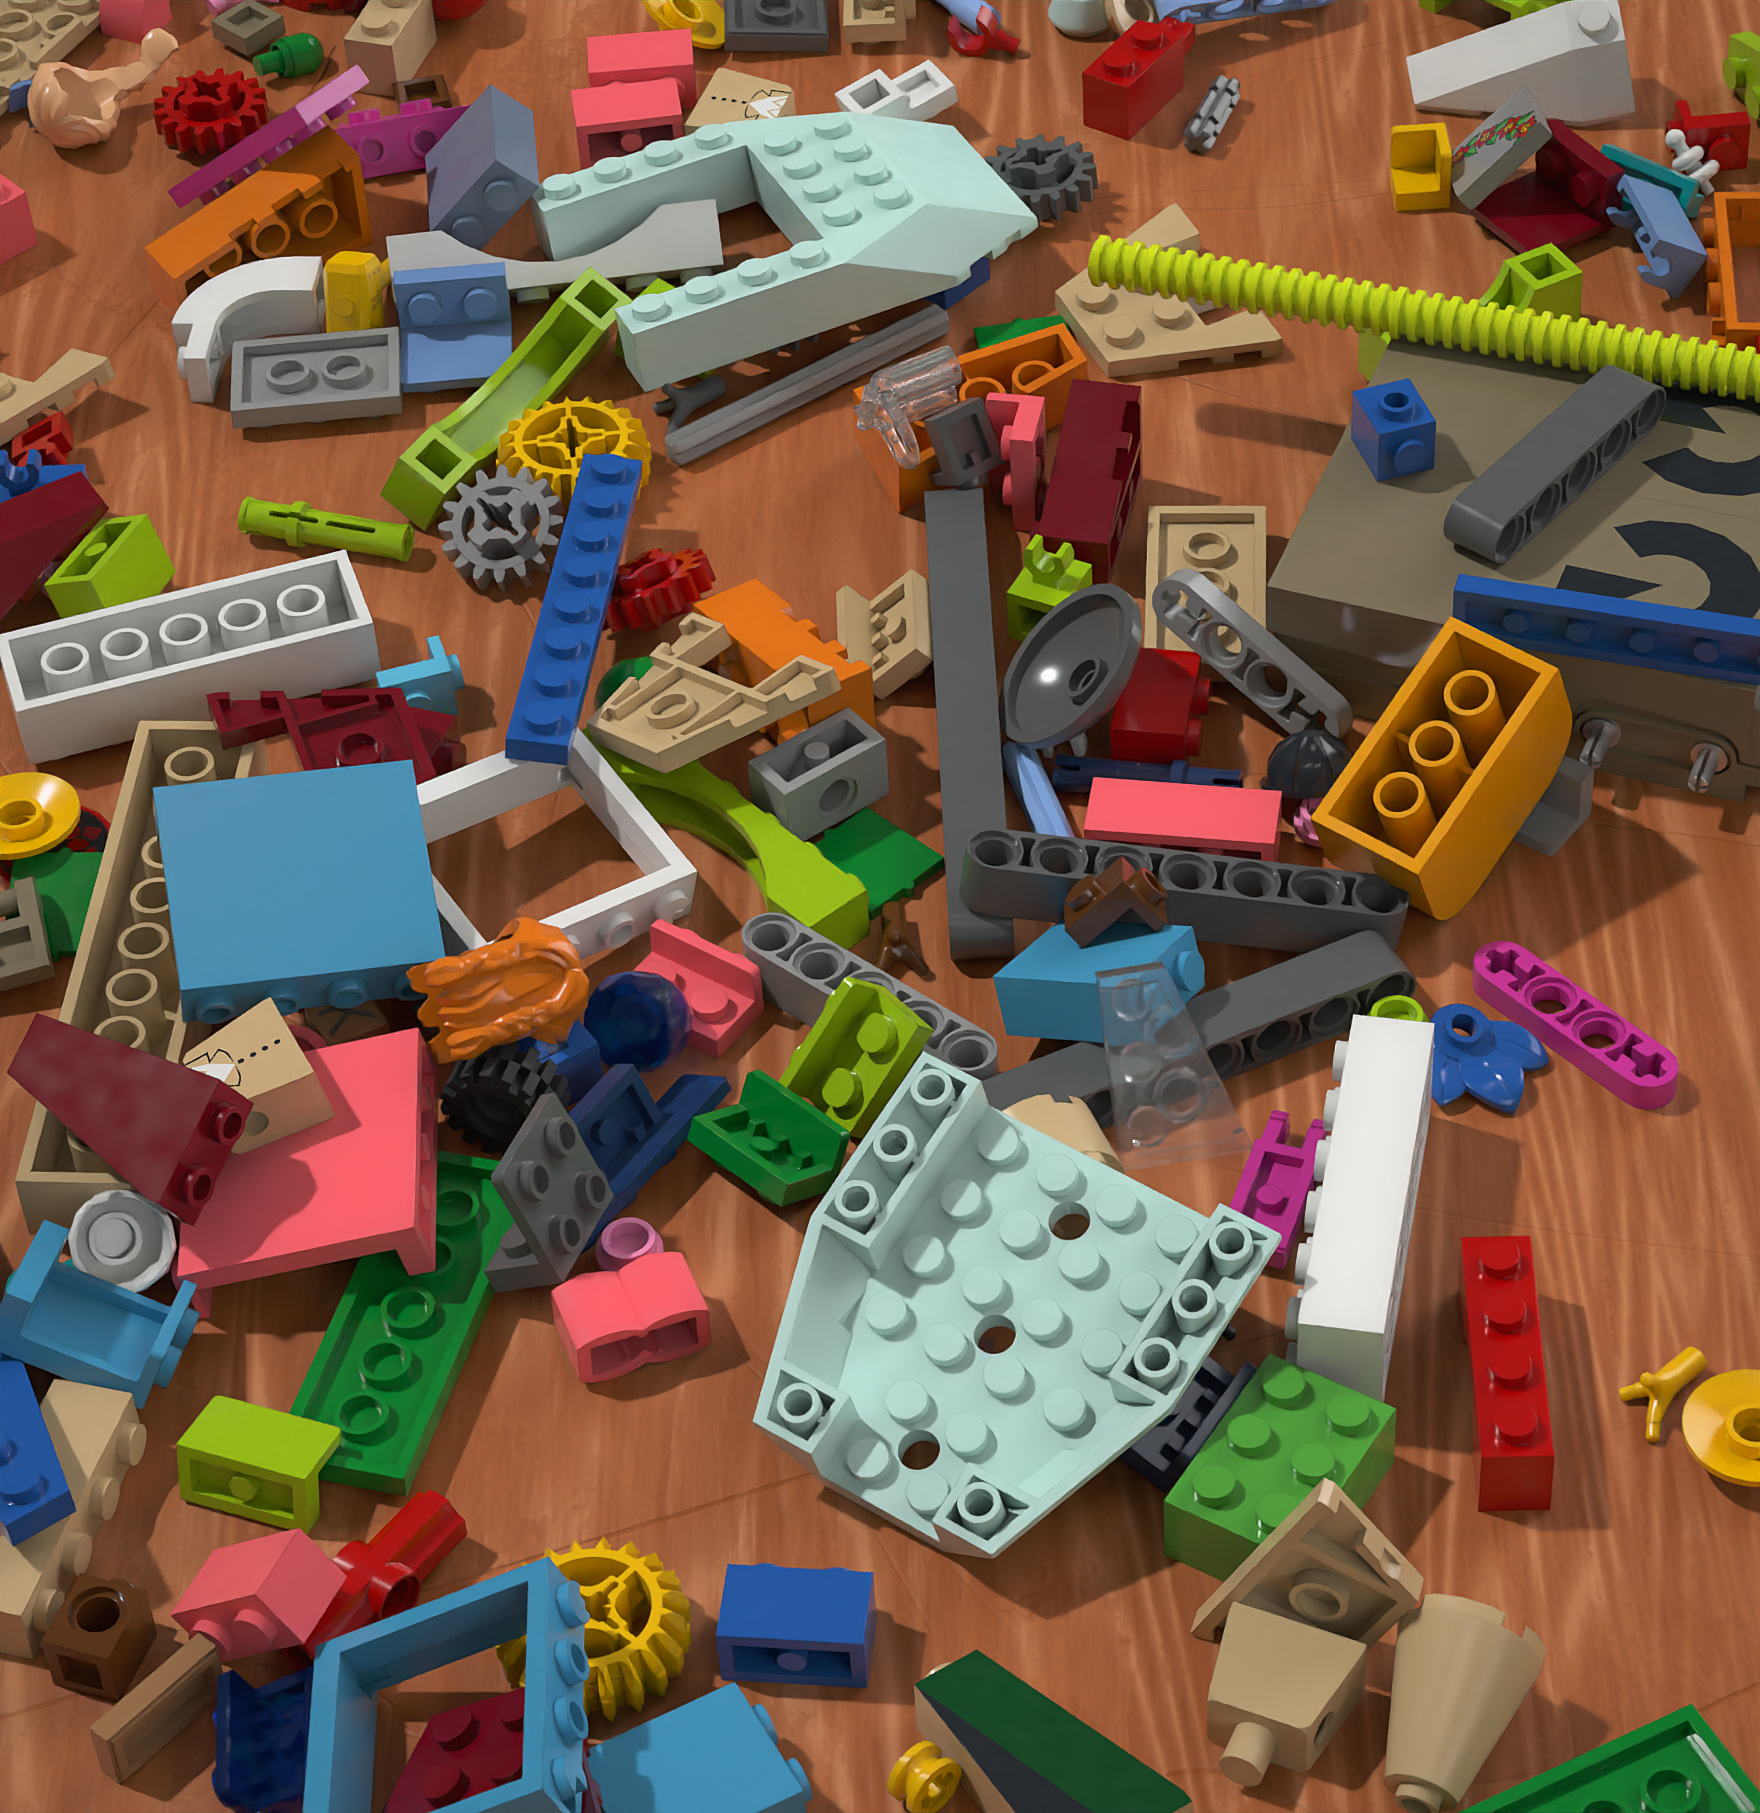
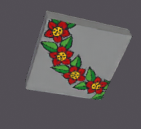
[1451,86,1552,210]

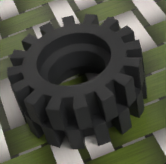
[440,1041,571,1157]

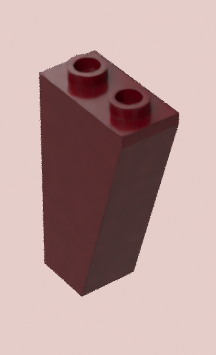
[6,1013,254,1226]

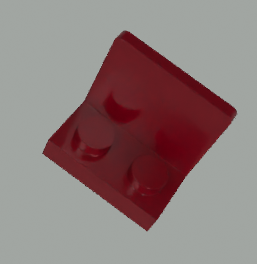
[1468,118,1625,254]

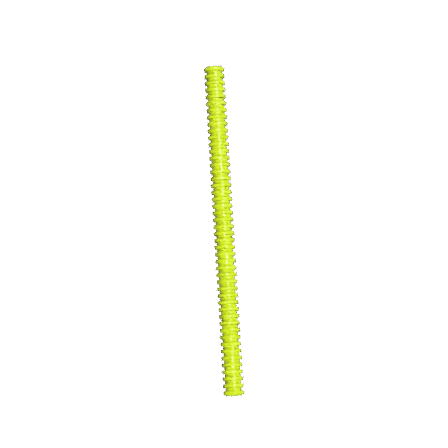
[1088,235,1760,403]

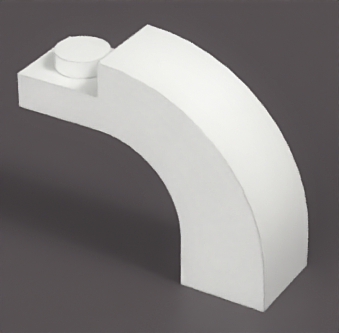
[171,256,326,403]

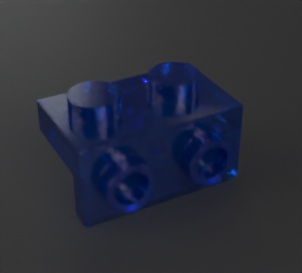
[212,1665,314,1813]

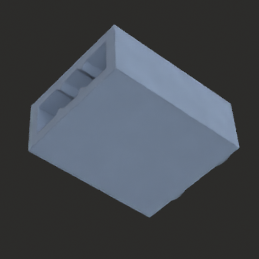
[425,85,539,251]

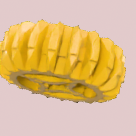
[496,395,652,521]
[495,1535,692,1723]

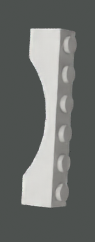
[386,199,724,310]

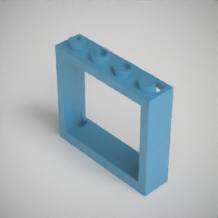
[303,1556,590,1813]

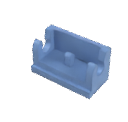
[1606,175,1708,299]

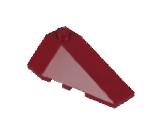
[0,471,109,634]

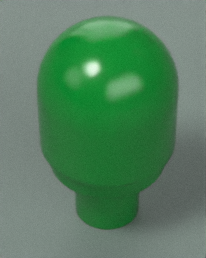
[253,33,324,79]

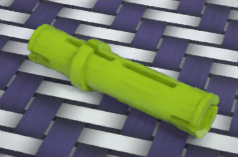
[238,496,415,562]

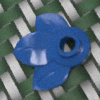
[1430,1004,1549,1114]

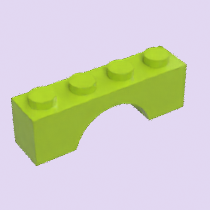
[1358,243,1583,382]

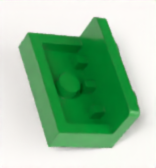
[687,1069,850,1207]

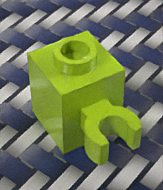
[1007,534,1092,642]

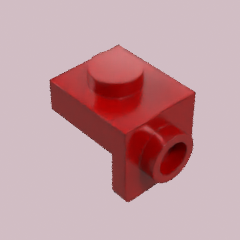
[1664,100,1751,174]

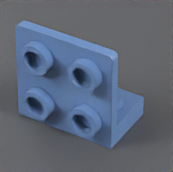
[394,262,513,393]

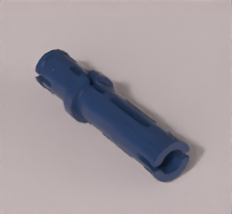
[1053,753,1244,795]

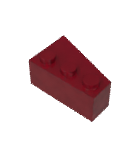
[1029,379,1143,585]

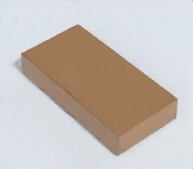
[89,1633,227,1784]

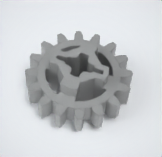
[438,465,565,593]

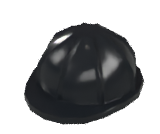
[1259,730,1354,798]

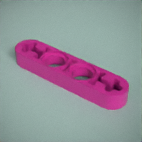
[1472,941,1679,1110]

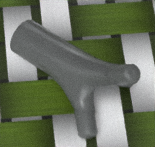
[653,375,727,437]

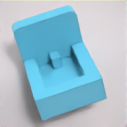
[375,635,465,716]

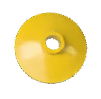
[641,0,724,49]
[0,772,81,860]
[1681,1369,1760,1487]

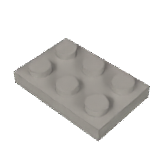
[230,327,402,429]

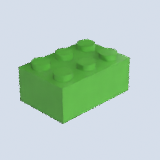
[1164,1353,1396,1582]

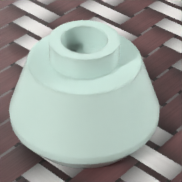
[1048,0,1110,37]

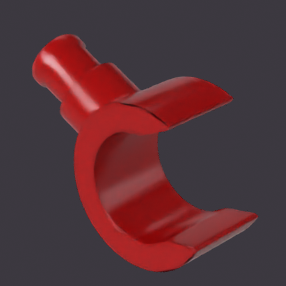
[946,5,1021,57]

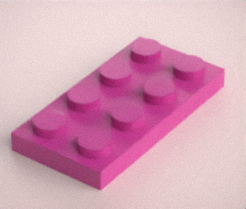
[168,64,370,209]

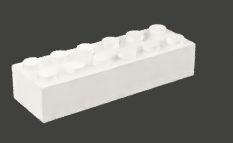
[0,550,381,766]
[1285,1014,1435,1403]

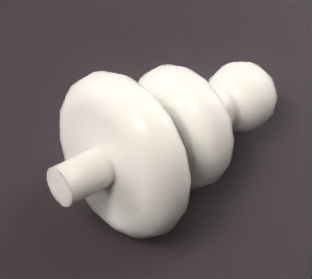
[1665,129,1720,196]

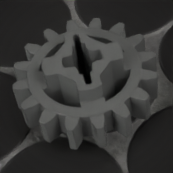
[984,134,1098,224]

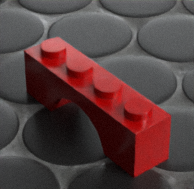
[1458,1236,1555,1512]

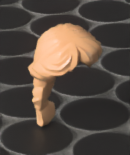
[27,28,179,149]

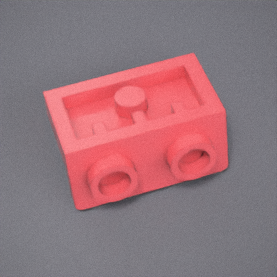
[985,393,1048,532]
[613,919,764,1059]

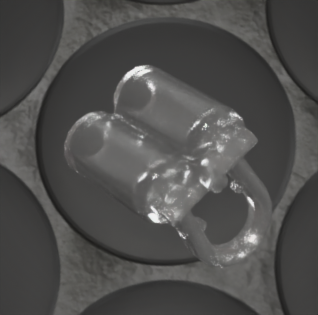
[854,345,962,469]

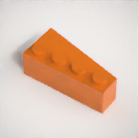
[144,124,373,315]
[853,323,1087,514]

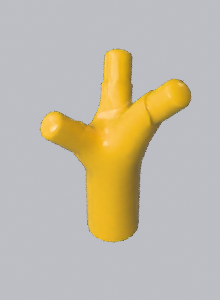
[1618,1347,1707,1443]

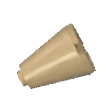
[1384,1594,1546,1813]

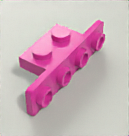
[289,99,472,179]

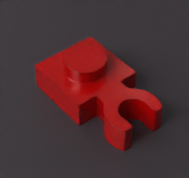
[12,411,73,467]

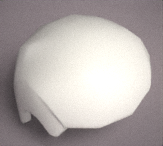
[68,1190,177,1293]

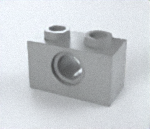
[748,707,889,842]

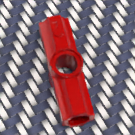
[279,1489,468,1682]

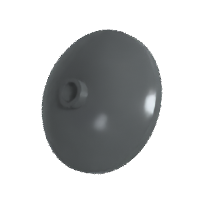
[998,584,1142,749]

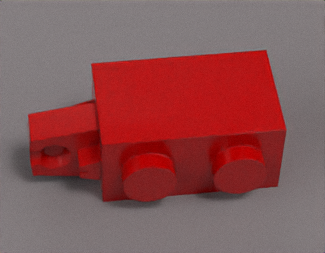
[1082,16,1195,141]

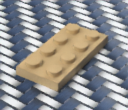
[1144,506,1266,682]

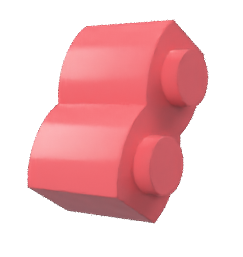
[551,1252,711,1383]

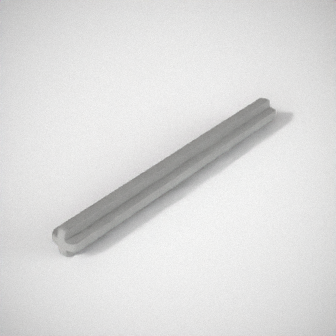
[664,304,950,465]

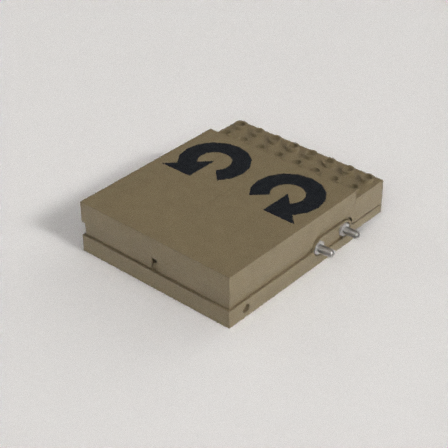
[1266,335,1760,803]

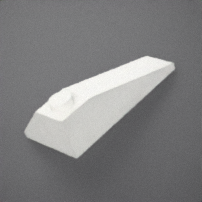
[1406,0,1636,127]

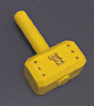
[323,251,391,333]

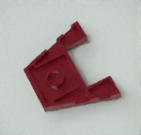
[206,688,437,785]
[381,1687,604,1813]

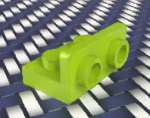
[779,976,934,1139]

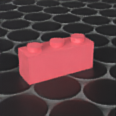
[1084,777,1282,862]

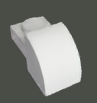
[834,60,959,122]

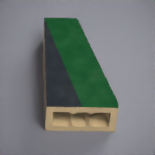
[914,1649,1193,1813]

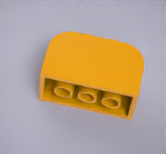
[1310,616,1572,920]

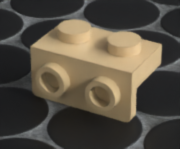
[843,0,916,45]
[836,569,933,700]

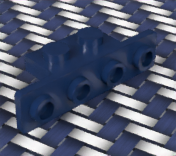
[568,1063,732,1255]

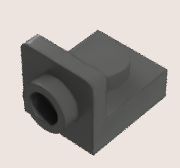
[923,397,1005,489]

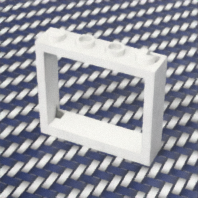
[417,727,697,960]

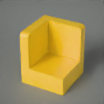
[1389,123,1452,212]

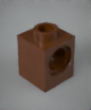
[41,1573,158,1702]

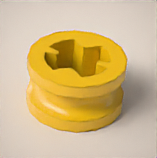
[887,1740,962,1813]

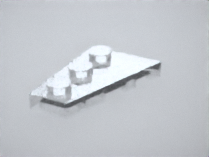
[1095,961,1253,1172]

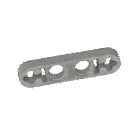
[1152,568,1353,739]

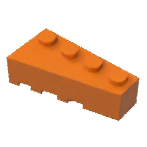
[693,578,876,745]

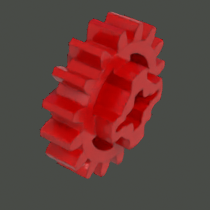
[153,68,269,155]
[602,548,716,633]

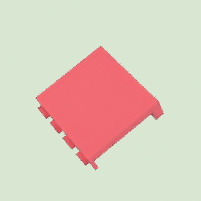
[171,1028,439,1319]

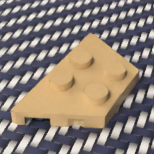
[1190,1478,1424,1651]

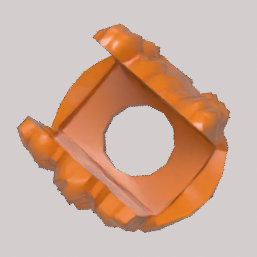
[406,915,589,1064]

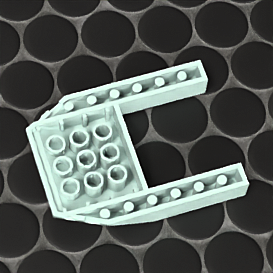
[529,111,1038,392]

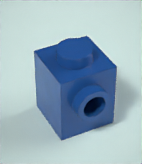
[1351,378,1436,482]

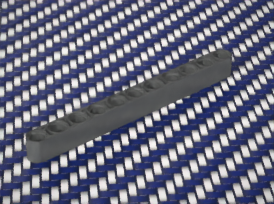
[924,488,1015,960]

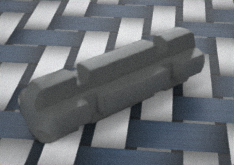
[1184,75,1240,154]

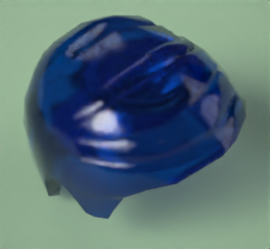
[583,971,693,1073]

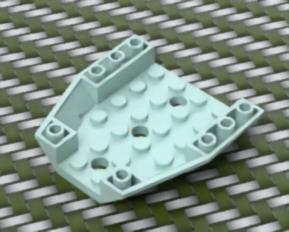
[753,1051,1282,1559]

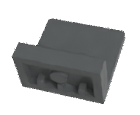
[484,1093,614,1293]

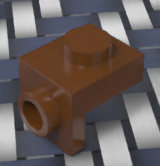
[1064,856,1168,949]

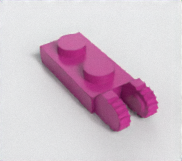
[1229,1110,1330,1269]

